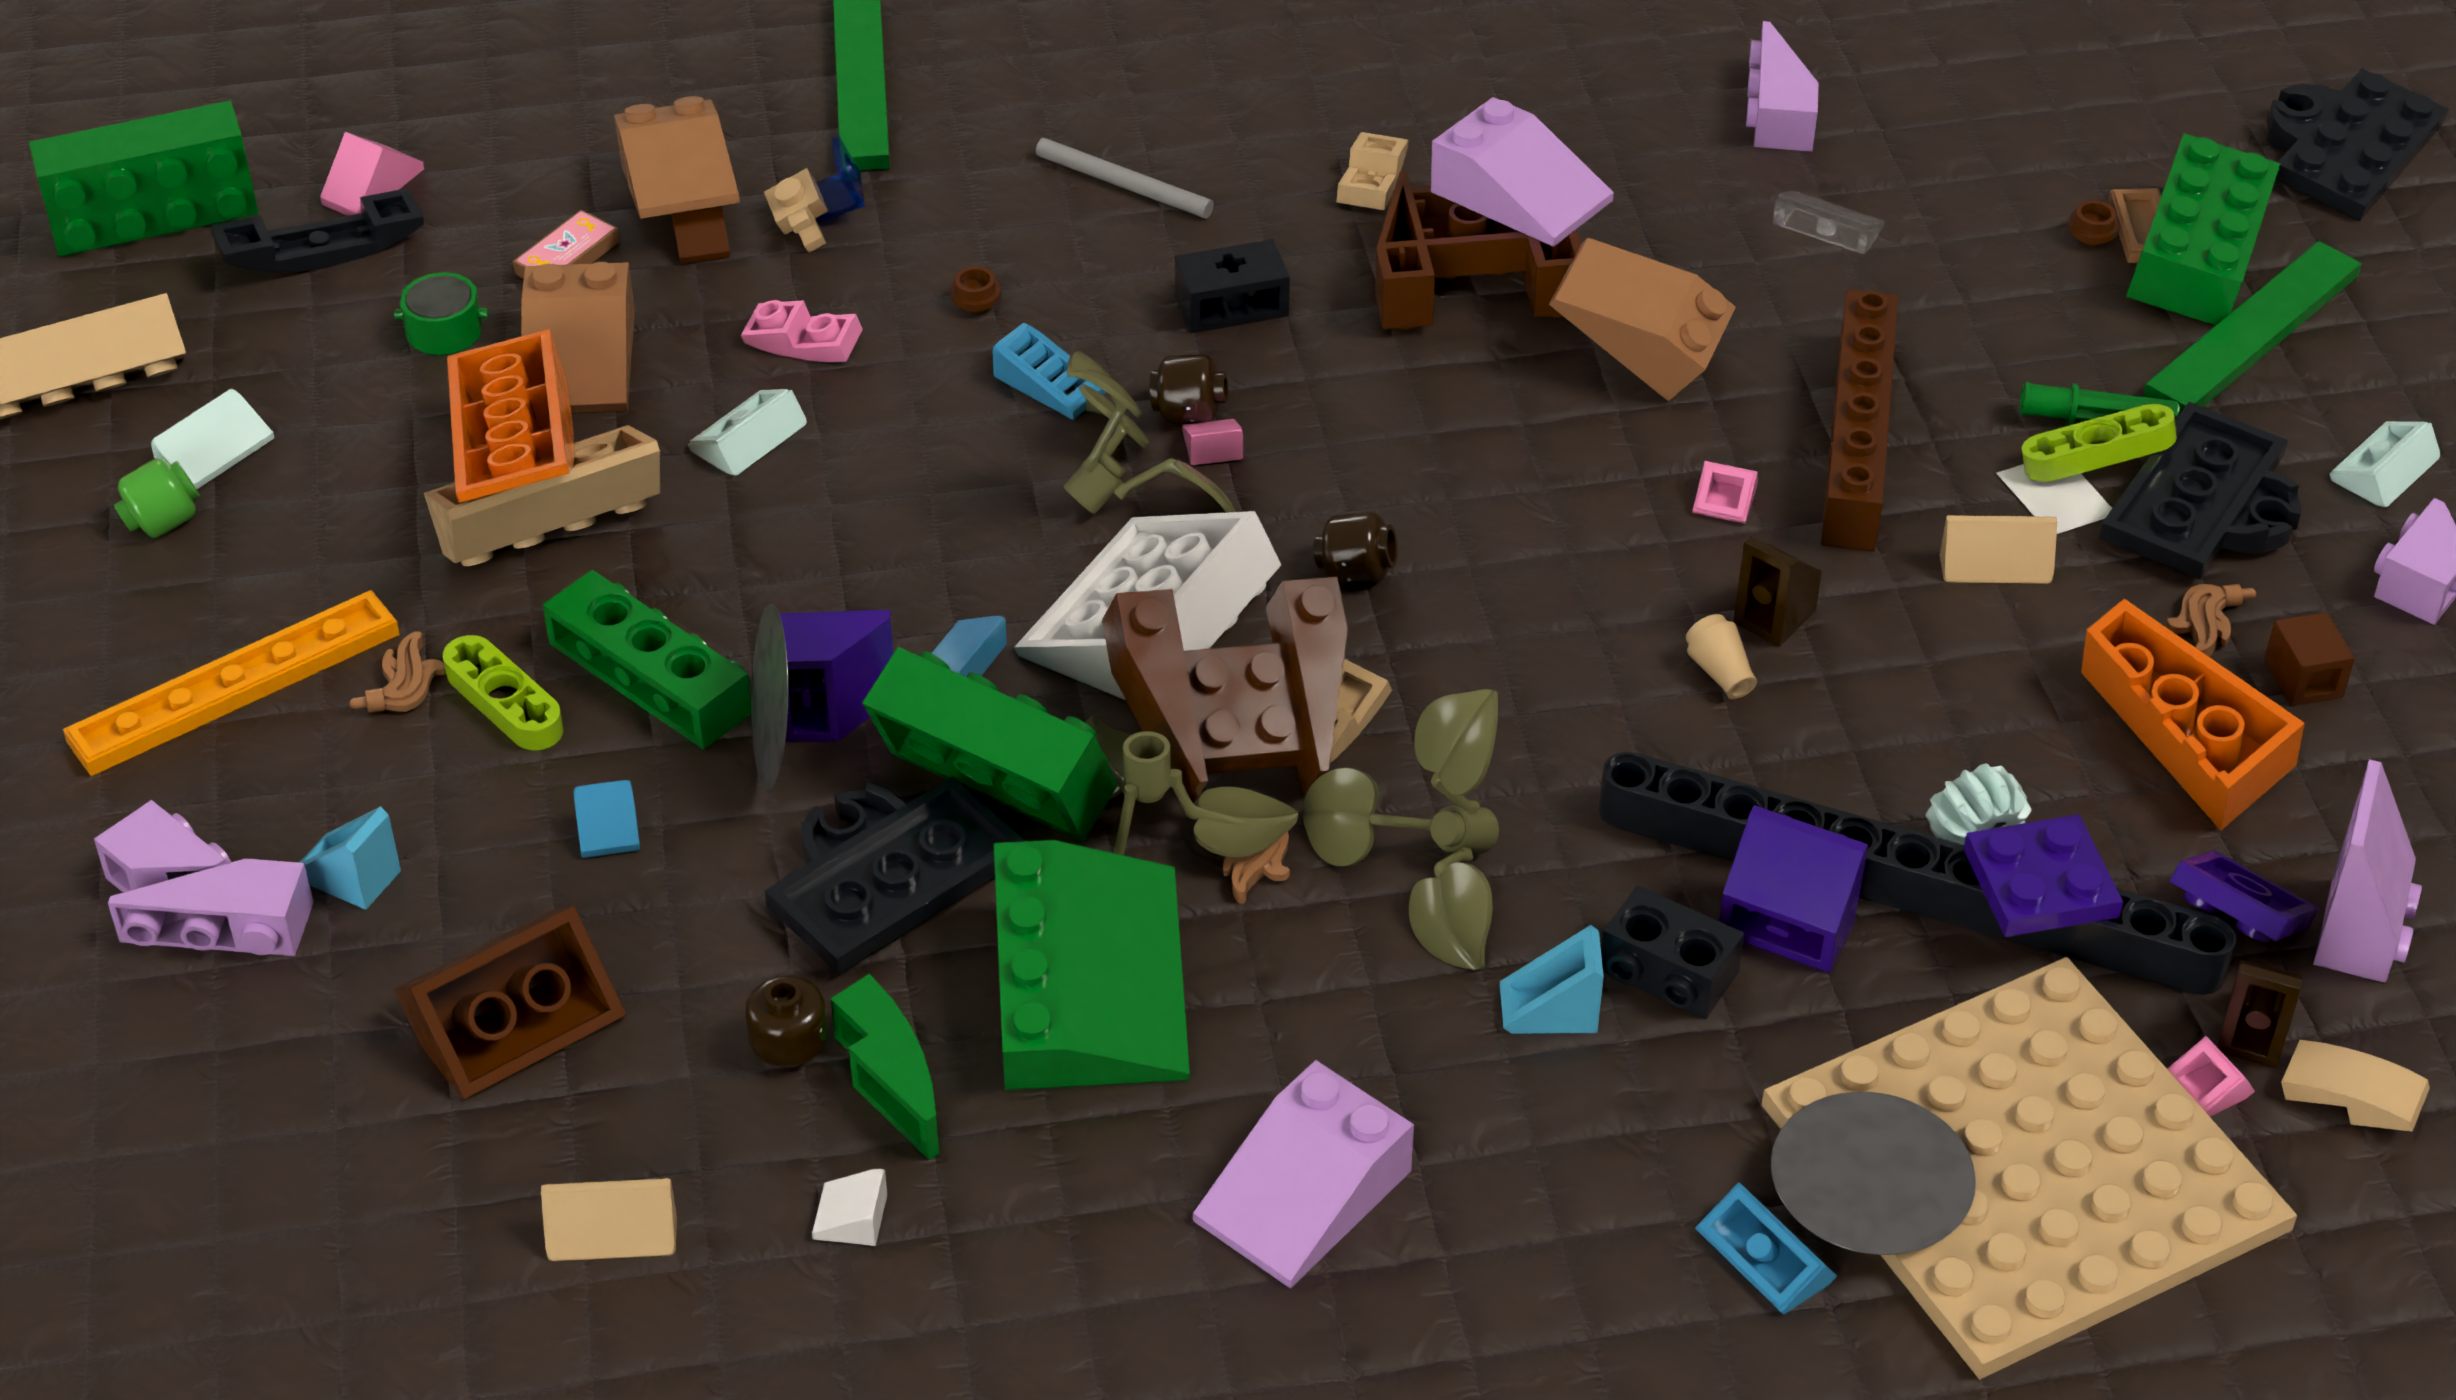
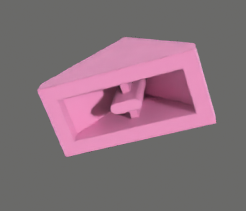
[320,132,424,216]

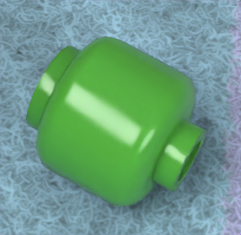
[114,457,200,538]

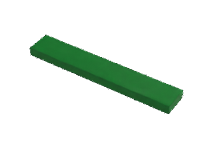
[833,0,890,172]
[2143,241,2362,412]

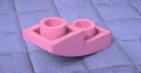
[741,300,863,362]

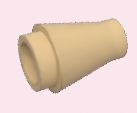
[1686,614,1757,699]

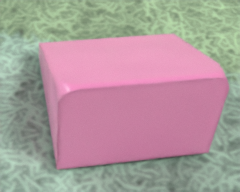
[1182,419,1243,465]
[1693,461,1758,524]
[2167,1036,2255,1117]

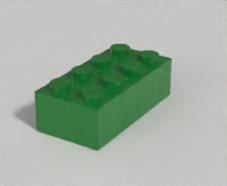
[29,100,259,257]
[2126,133,2280,326]
[862,647,1118,842]

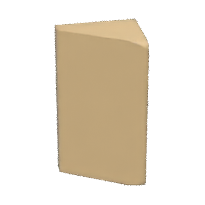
[1939,515,2057,584]
[541,1178,677,1261]

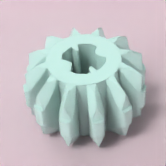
[1925,763,2032,845]

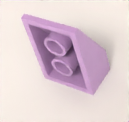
[1431,97,1614,247]
[2313,759,2422,983]
[1193,1060,1414,1289]

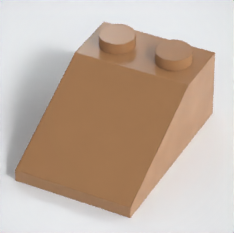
[614,96,740,219]
[1549,238,1736,401]
[521,262,635,413]

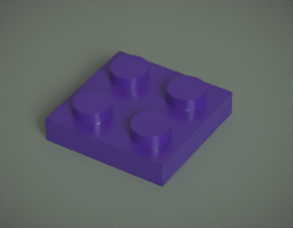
[1963,814,2123,937]
[2169,850,2320,942]

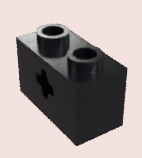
[1175,239,1290,333]

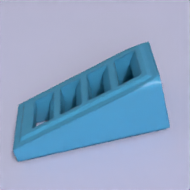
[992,323,1107,420]

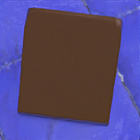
[672,206,730,264]

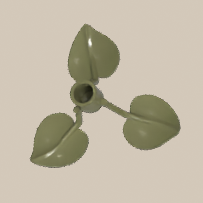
[1063,351,1236,515]
[1302,689,1499,969]
[1085,715,1299,857]

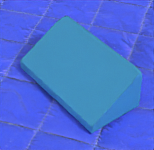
[932,616,1007,677]
[1695,1182,1837,1315]

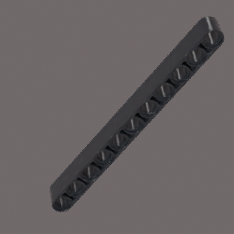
[1599,752,2237,995]

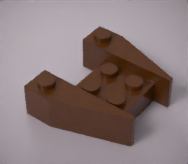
[1375,171,1582,330]
[1102,577,1348,804]

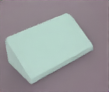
[151,389,275,489]
[688,389,807,475]
[2329,421,2440,507]

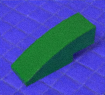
[831,974,939,1160]

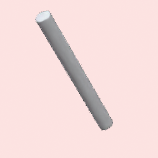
[1036,137,1214,219]

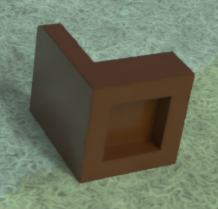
[2265,612,2355,707]

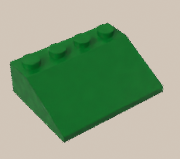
[994,840,1190,1090]

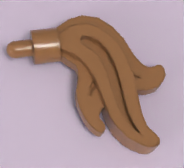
[2167,584,2256,657]
[349,631,446,713]
[1223,831,1290,904]

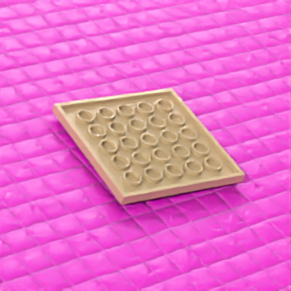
[1761,957,2297,1380]

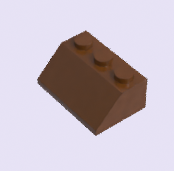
[393,906,627,1099]

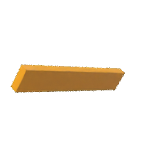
[63,590,400,776]

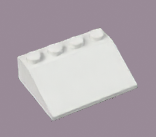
[1014,511,1281,700]

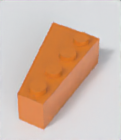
[2081,599,2305,831]

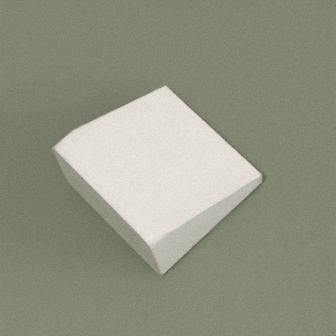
[812,1169,887,1246]

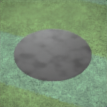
[751,604,788,790]
[1771,1092,1976,1255]

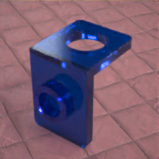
[815,136,865,223]

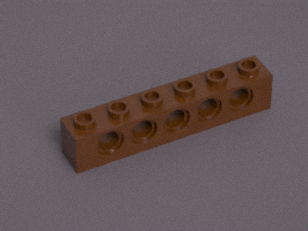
[1821,289,1899,551]

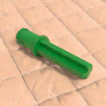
[2019,381,2181,425]

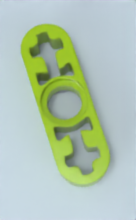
[2021,404,2177,482]
[443,635,564,751]

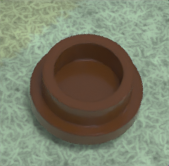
[2068,200,2119,245]
[950,266,1001,312]

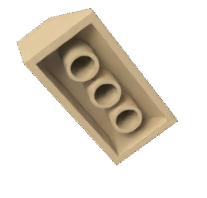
[0,293,186,420]
[424,425,660,566]

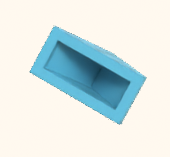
[299,806,401,910]
[1500,925,1604,1034]

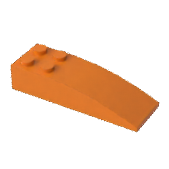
[447,329,575,503]

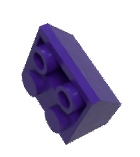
[779,610,894,742]
[1719,805,1868,973]

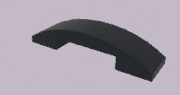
[210,188,424,272]

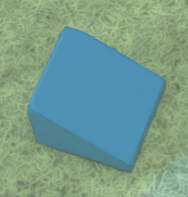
[573,780,640,858]

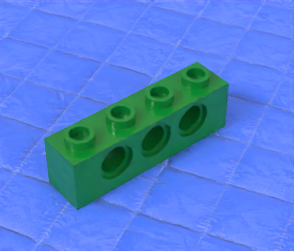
[542,570,751,750]

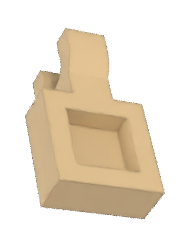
[764,168,828,253]

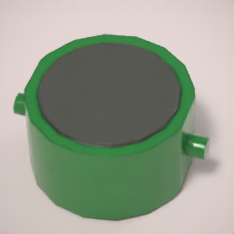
[394,272,489,355]

